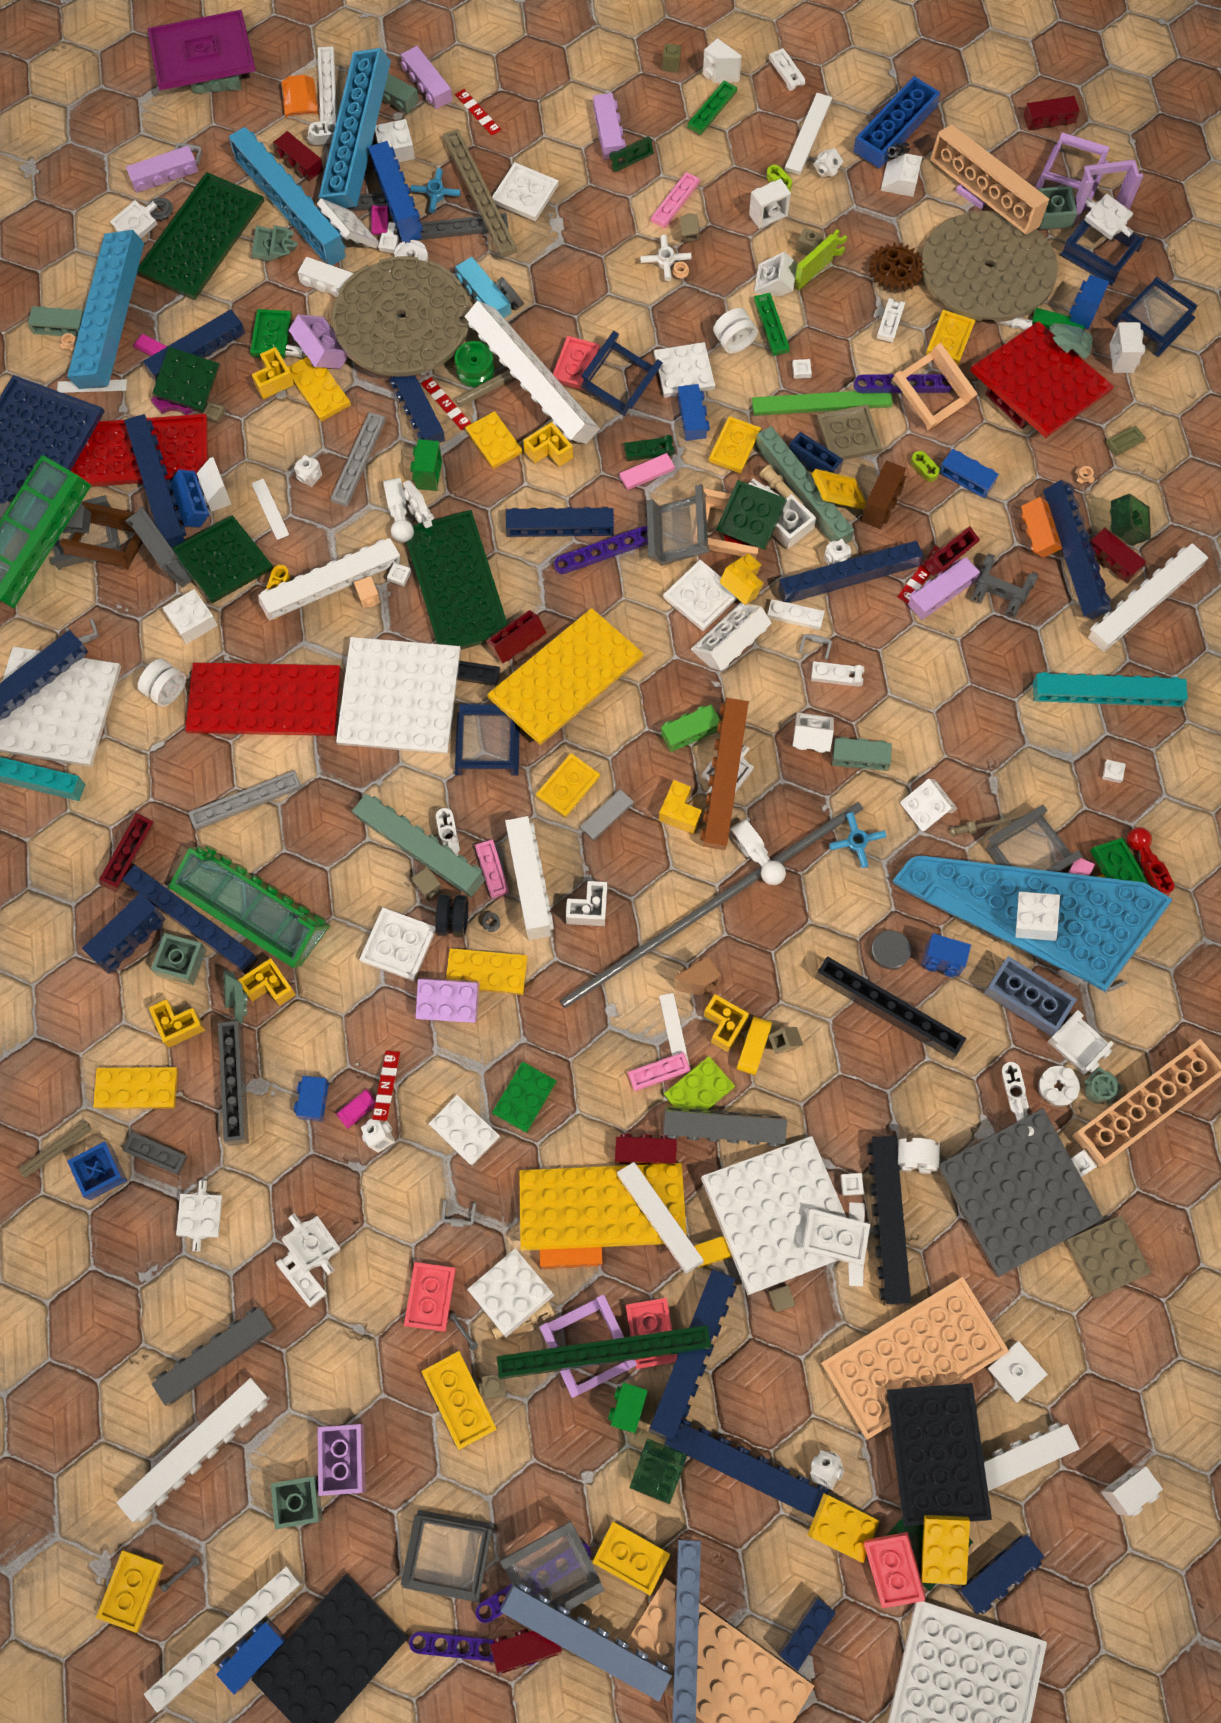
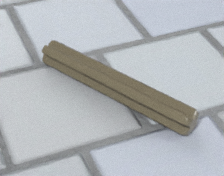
[456,369,514,407]
[18,1121,92,1178]

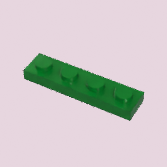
[687,80,738,135]
[754,293,790,356]

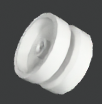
[713,308,758,354]
[138,658,186,707]

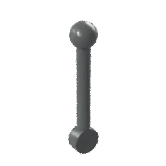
[449,1312,478,1350]
[160,1557,200,1592]

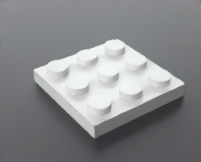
[492,162,559,222]
[317,198,379,249]
[654,342,715,398]
[663,560,737,631]
[359,907,436,982]
[467,1248,555,1337]

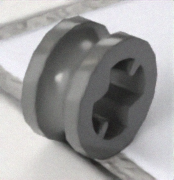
[482,913,500,932]

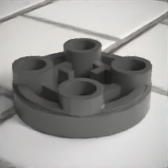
[495,277,524,310]
[871,930,911,970]

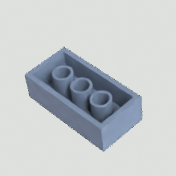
[983,956,1077,1037]

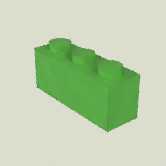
[661,704,720,752]

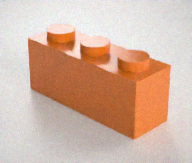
[1021,497,1062,558]
[539,1247,603,1269]

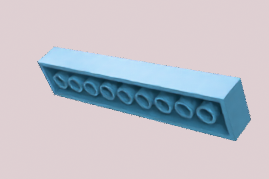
[318,48,391,208]
[228,127,346,266]
[67,230,144,389]

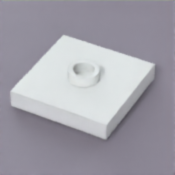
[987,1341,1048,1403]

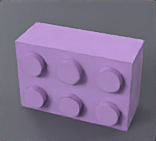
[289,314,348,369]
[416,978,480,1023]
[318,1424,366,1496]

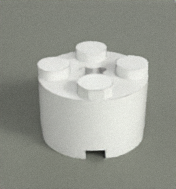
[898,1138,940,1174]

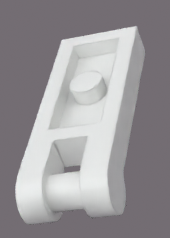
[769,48,805,91]
[877,298,905,343]
[811,661,865,687]
[276,1251,327,1308]

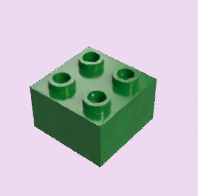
[410,439,443,491]
[608,1382,648,1434]

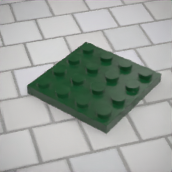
[172,515,273,604]

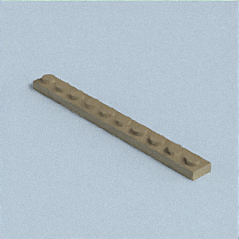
[443,129,517,258]

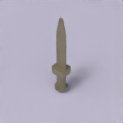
[949,816,1023,837]

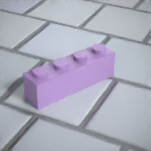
[400,46,452,109]
[593,93,626,159]
[126,145,199,193]
[908,557,980,620]

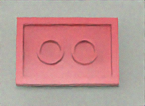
[553,336,600,390]
[404,1262,456,1332]
[625,1298,677,1370]
[864,1532,926,1608]

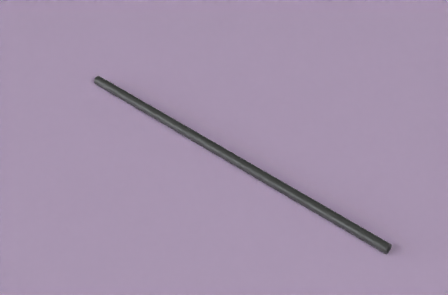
[560,802,863,1008]

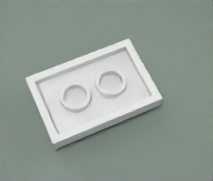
[429,1095,500,1166]
[802,1209,870,1266]

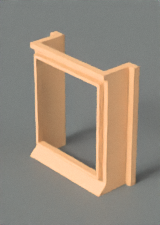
[892,343,977,431]
[693,489,758,559]

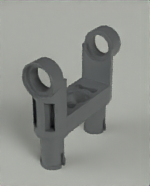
[971,553,1039,618]

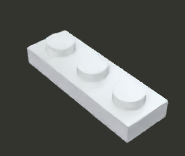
[767,599,825,630]

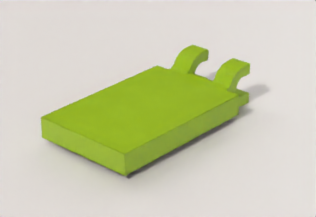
[794,229,847,290]

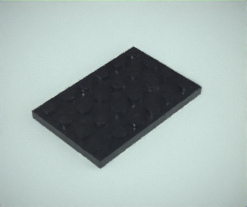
[886,1383,992,1527]
[251,1573,409,1723]

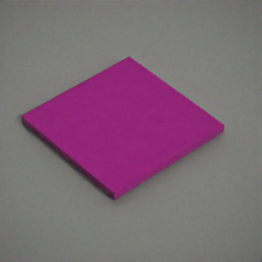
[147,9,256,91]

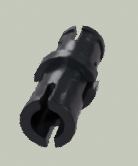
[887,143,910,158]

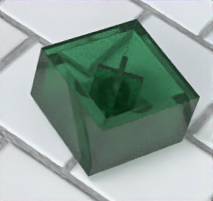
[1110,493,1151,546]
[629,1438,687,1505]

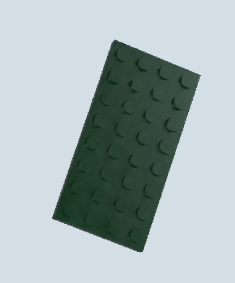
[137,172,265,300]
[406,510,508,650]

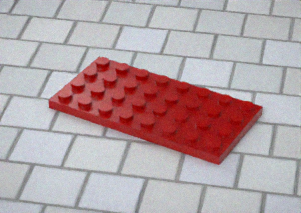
[71,414,208,487]
[185,663,341,736]

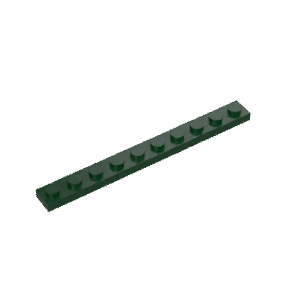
[497,1325,711,1380]

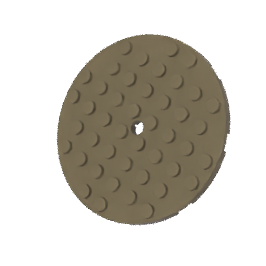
[921,211,1058,322]
[332,256,470,377]

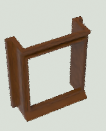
[60,502,143,570]

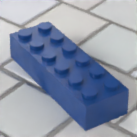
[853,76,941,169]
[368,141,423,243]

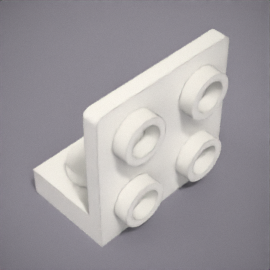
[901,779,958,831]

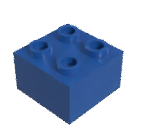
[1069,275,1109,330]
[921,933,971,978]
[67,1141,128,1201]

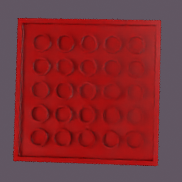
[970,321,1114,438]

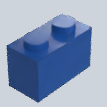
[294,1076,329,1122]

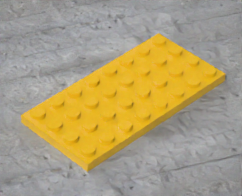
[488,608,644,745]
[519,1163,687,1251]

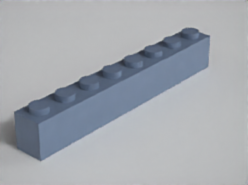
[672,1539,701,1723]
[500,1582,672,1701]

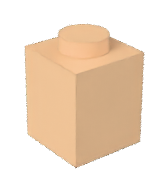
[354,576,380,608]

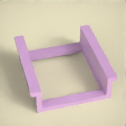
[1035,132,1110,200]
[1073,160,1143,225]
[539,1294,637,1398]

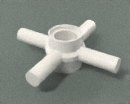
[640,235,691,281]

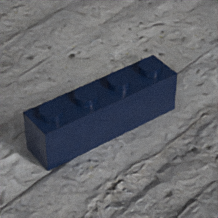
[957,1533,1044,1614]

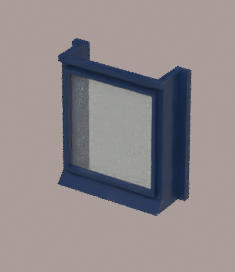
[1111,277,1198,357]
[455,704,520,776]

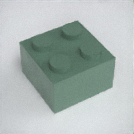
[1038,186,1077,229]
[151,933,207,986]
[271,1476,323,1529]

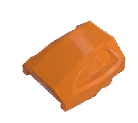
[281,75,318,117]

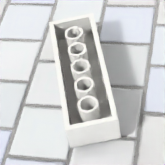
[505,816,554,941]

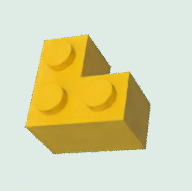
[252,347,294,399]
[523,422,573,467]
[719,553,764,605]
[659,780,702,834]
[238,958,296,1006]
[704,994,749,1052]
[148,999,206,1048]

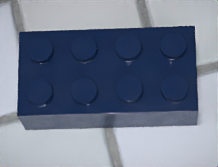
[82,893,166,974]

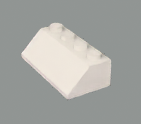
[691,602,772,671]

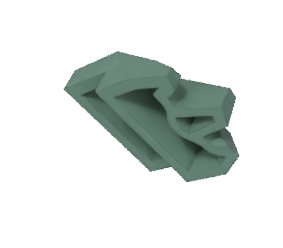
[251,225,298,261]
[1049,323,1093,359]
[223,970,247,1024]

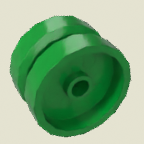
[455,341,494,388]

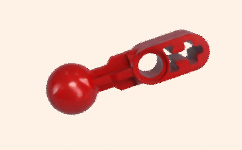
[1127,827,1174,897]

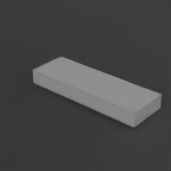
[580,789,634,841]

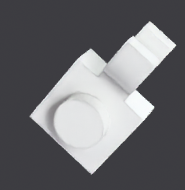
[378,222,399,253]

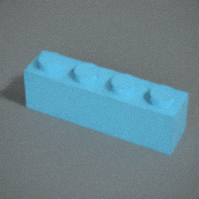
[455,257,512,318]

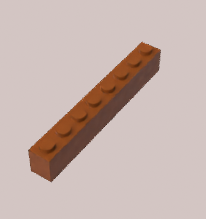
[700,697,749,850]

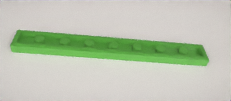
[752,391,893,416]

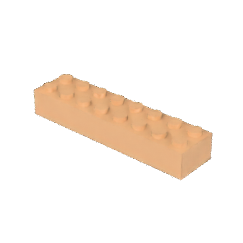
[930,125,1049,235]
[1072,1039,1221,1168]

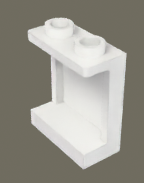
[1047,1010,1114,1075]

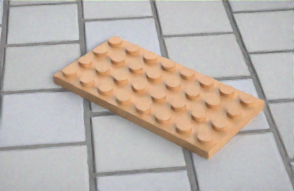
[821,1277,1009,1440]
[626,1578,814,1723]

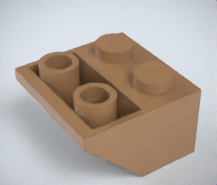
[674,957,721,996]

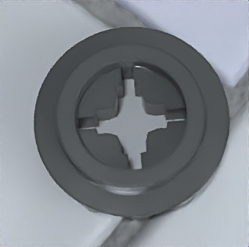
[146,197,174,221]

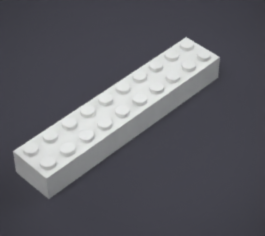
[465,301,600,444]

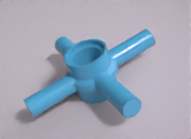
[410,168,461,213]
[829,812,886,869]

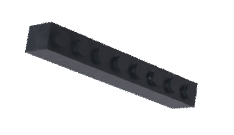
[815,956,966,1060]
[866,1136,911,1306]

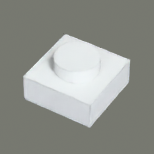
[792,359,812,379]
[387,563,411,587]
[1102,760,1126,783]
[1071,1149,1098,1177]
[840,1173,864,1196]

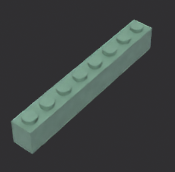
[755,426,854,544]
[352,794,485,897]

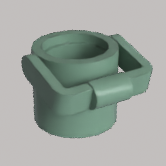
[1084,1067,1123,1104]

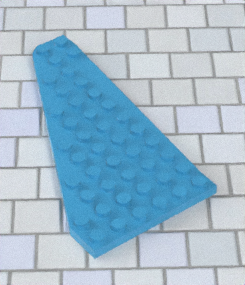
[893,856,1172,993]

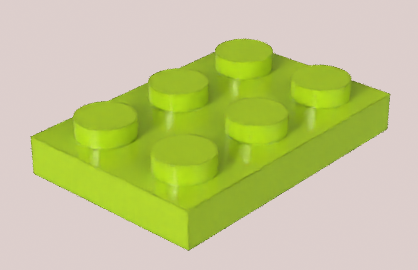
[664,1056,735,1110]

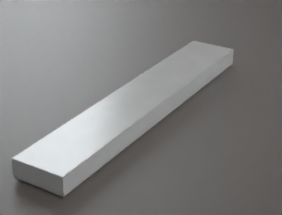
[330,412,386,507]
[188,770,302,831]

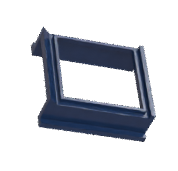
[1060,210,1145,286]
[581,330,663,416]

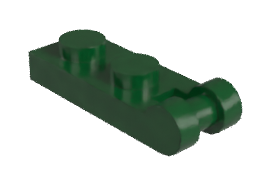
[609,136,654,172]
[624,435,675,462]

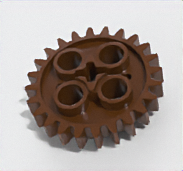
[868,242,924,293]

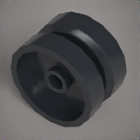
[435,893,469,938]

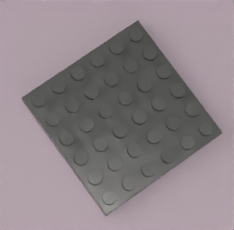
[938,1108,1104,1277]

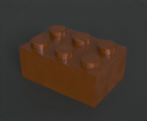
[861,460,907,529]

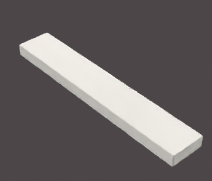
[318,46,337,122]
[785,93,832,175]
[617,1162,703,1274]

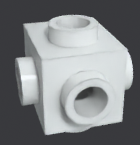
[813,148,844,178]
[294,455,322,487]
[824,539,851,565]
[361,1119,395,1153]
[810,1450,844,1490]

